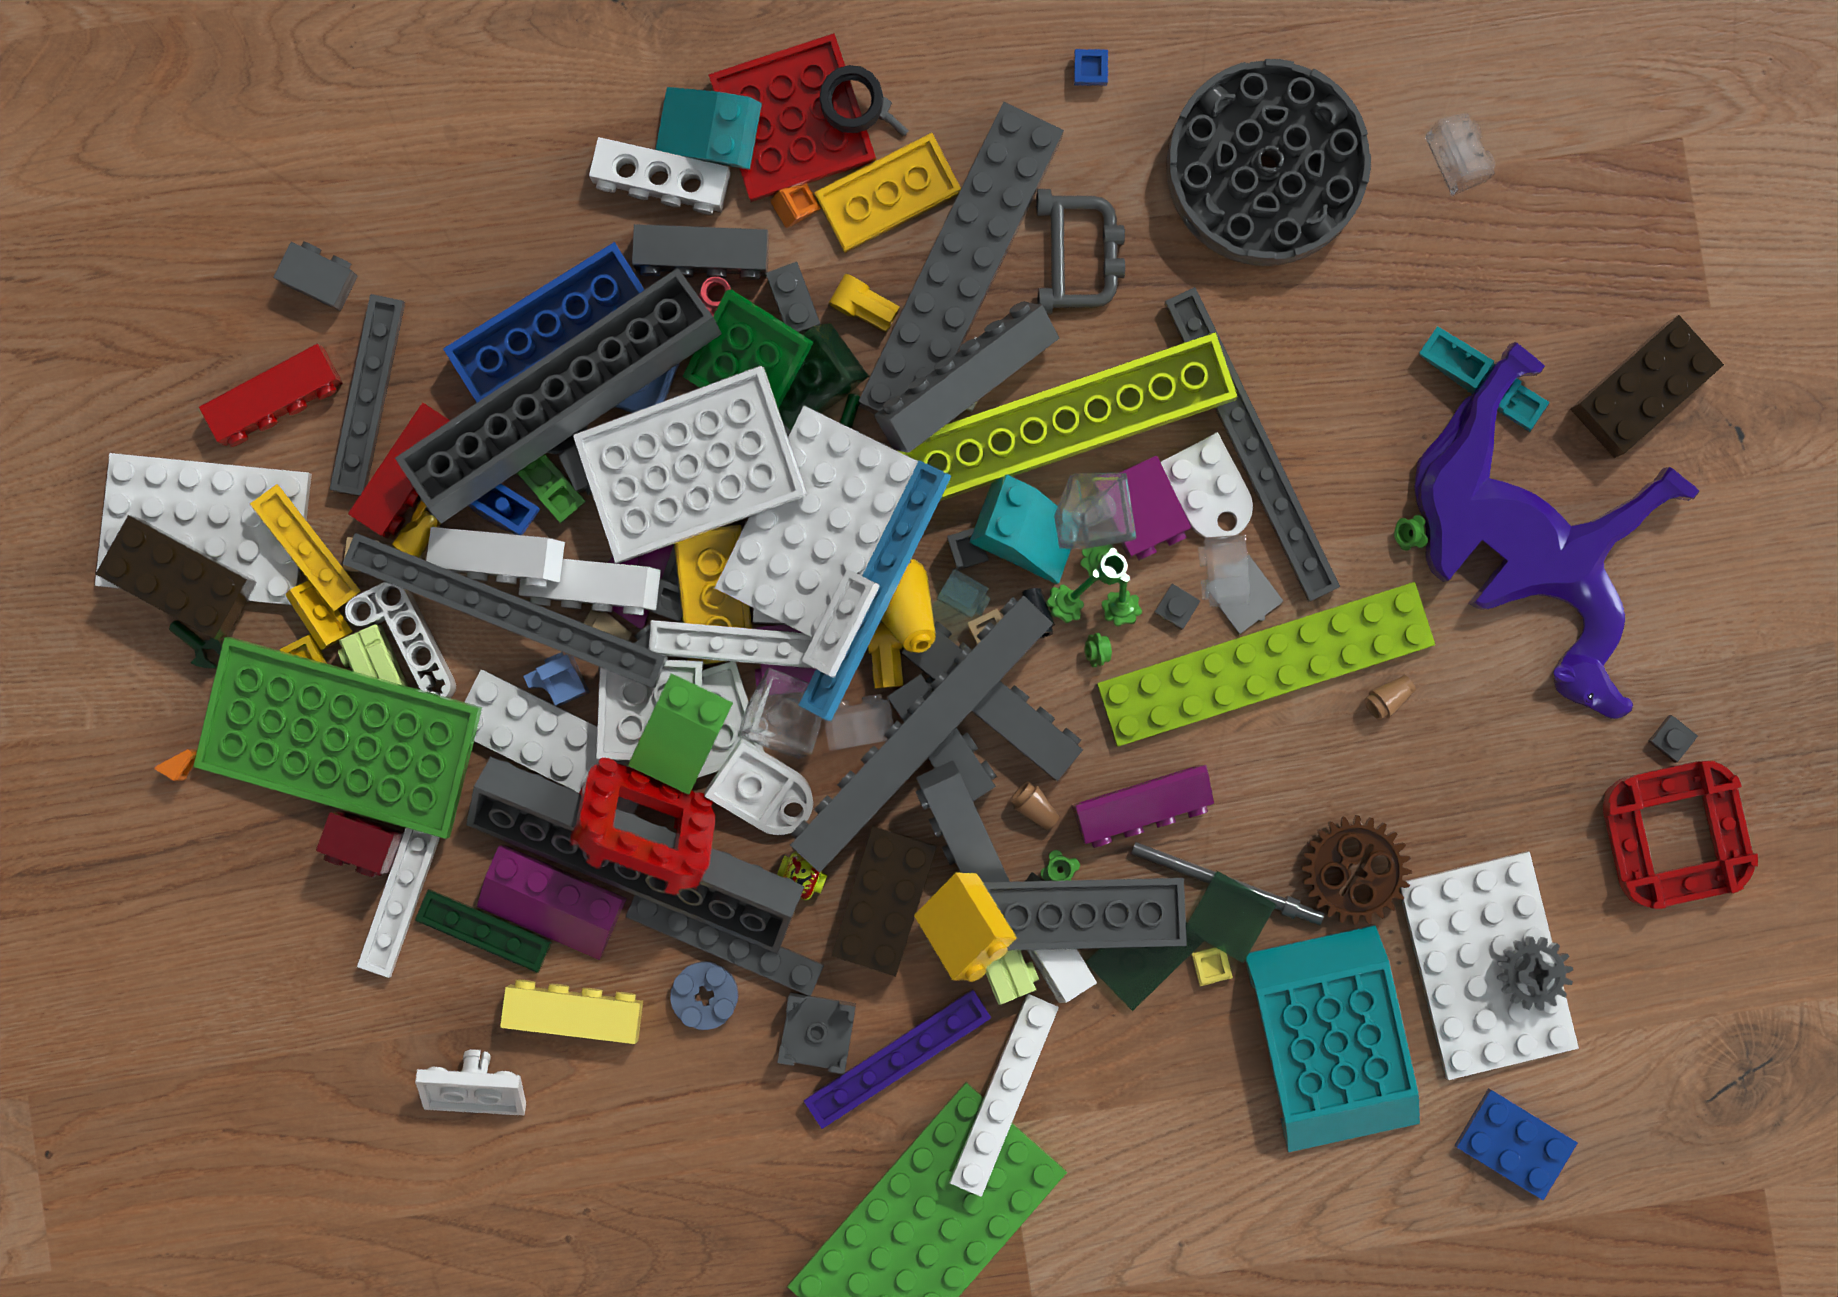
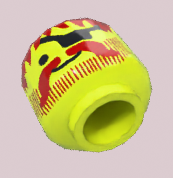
[777,851,827,900]

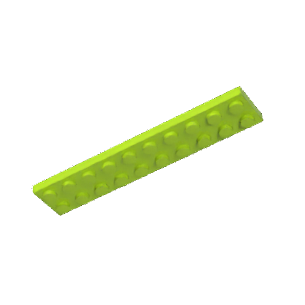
[1096,582,1436,747]

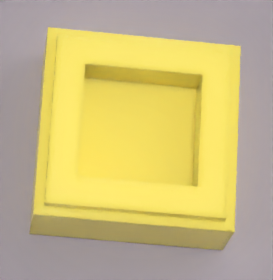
[1191,945,1233,986]

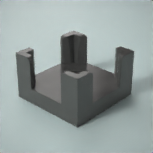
[777,992,856,1074]

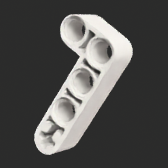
[345,582,456,698]

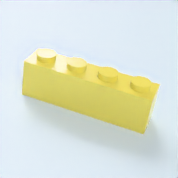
[500,980,643,1044]

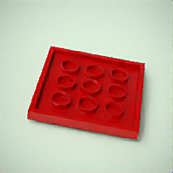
[708,33,876,202]

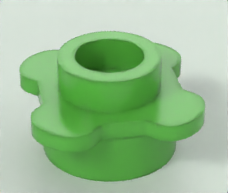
[1394,515,1428,551]
[1084,633,1112,667]
[1041,850,1080,881]

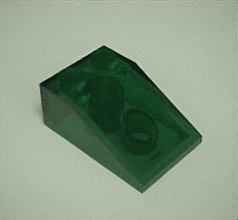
[778,323,869,431]

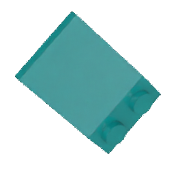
[655,87,762,170]
[969,474,1080,584]

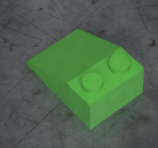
[628,673,733,795]

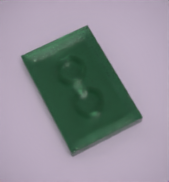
[1085,922,1204,1011]

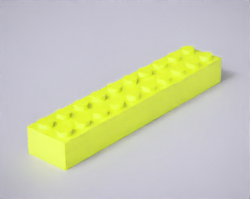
[897,332,1238,502]

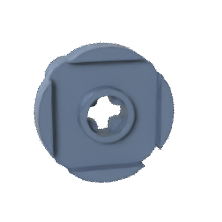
[670,961,739,1030]

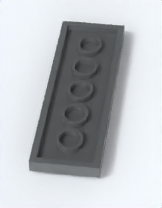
[983,878,1187,951]

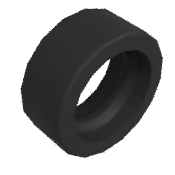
[819,65,883,134]

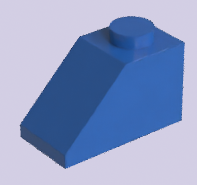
[469,484,540,535]

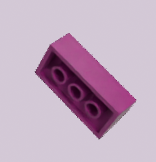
[1072,765,1214,848]
[477,845,627,960]

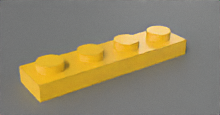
[250,484,361,612]

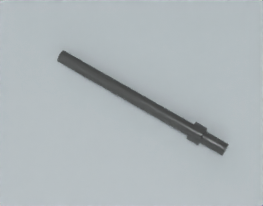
[1131,842,1324,926]

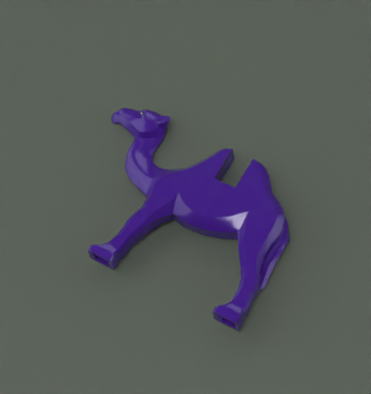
[1414,342,1699,719]

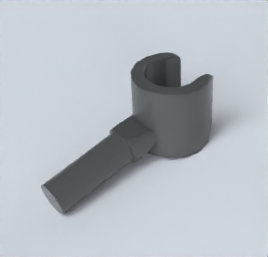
[878,97,909,137]

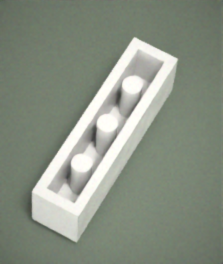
[426,527,565,587]
[519,559,661,615]

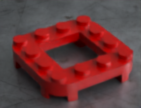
[570,757,715,895]
[1603,761,1758,909]

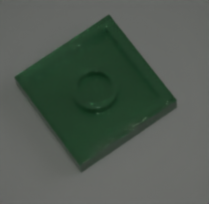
[1186,871,1276,963]

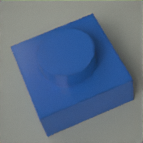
[1074,49,1108,86]

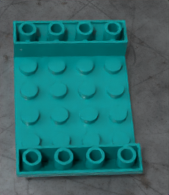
[1244,925,1420,1152]

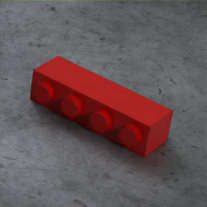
[199,343,343,447]
[348,402,450,539]

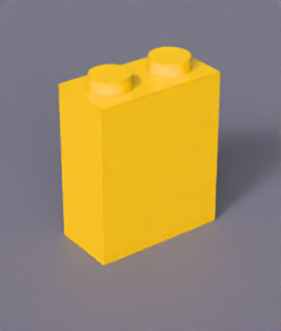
[914,873,1017,982]

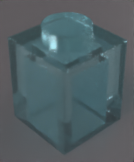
[937,569,991,619]

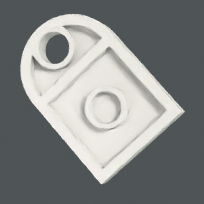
[1161,432,1253,541]
[704,738,813,835]

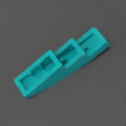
[1419,326,1550,432]

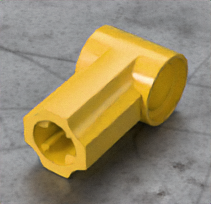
[829,274,900,333]
[868,622,903,689]

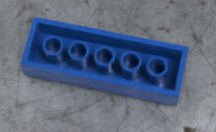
[443,242,645,402]

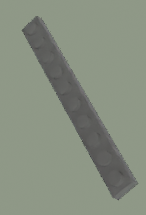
[1164,287,1340,602]
[342,533,668,689]

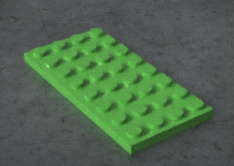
[193,637,482,839]
[787,1082,1067,1297]

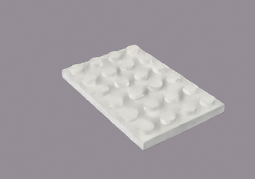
[573,366,807,563]
[715,406,918,638]
[95,453,312,605]
[1399,851,1579,1080]

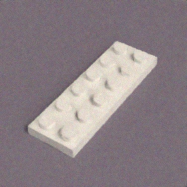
[465,669,639,814]

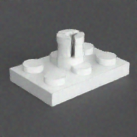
[415,1049,526,1116]

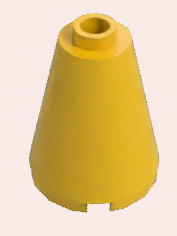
[881,559,936,653]

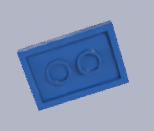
[1454,1088,1578,1201]

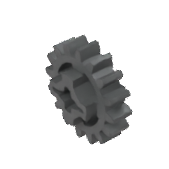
[1497,936,1573,1011]

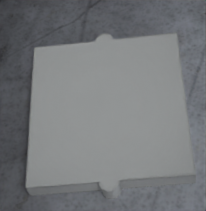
[1205,555,1284,634]

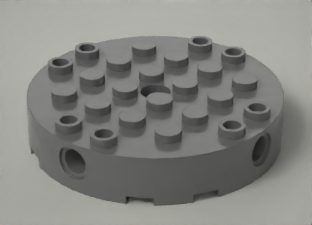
[1166,59,1371,266]

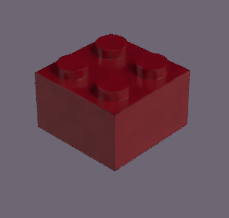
[316,811,404,878]

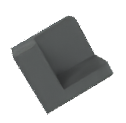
[947,528,989,571]

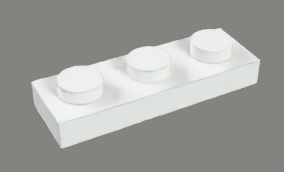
[802,569,880,677]

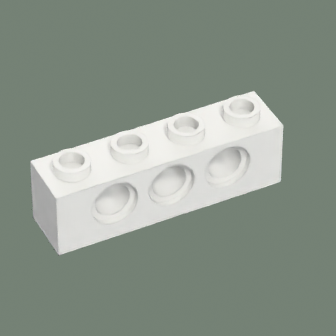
[589,137,731,215]

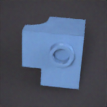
[523,652,590,706]

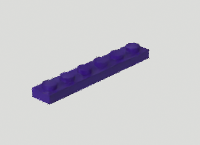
[804,989,991,1129]

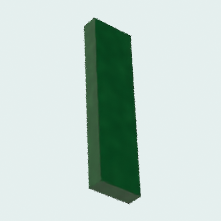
[415,889,553,973]

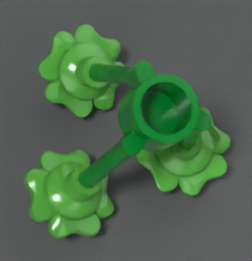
[1046,539,1142,627]

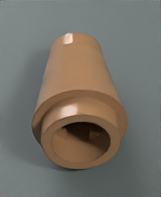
[1364,675,1416,720]
[1010,781,1060,830]

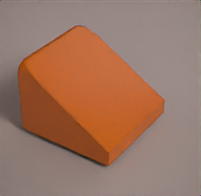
[771,184,821,228]
[154,749,197,781]

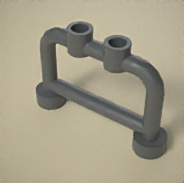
[1036,189,1125,315]

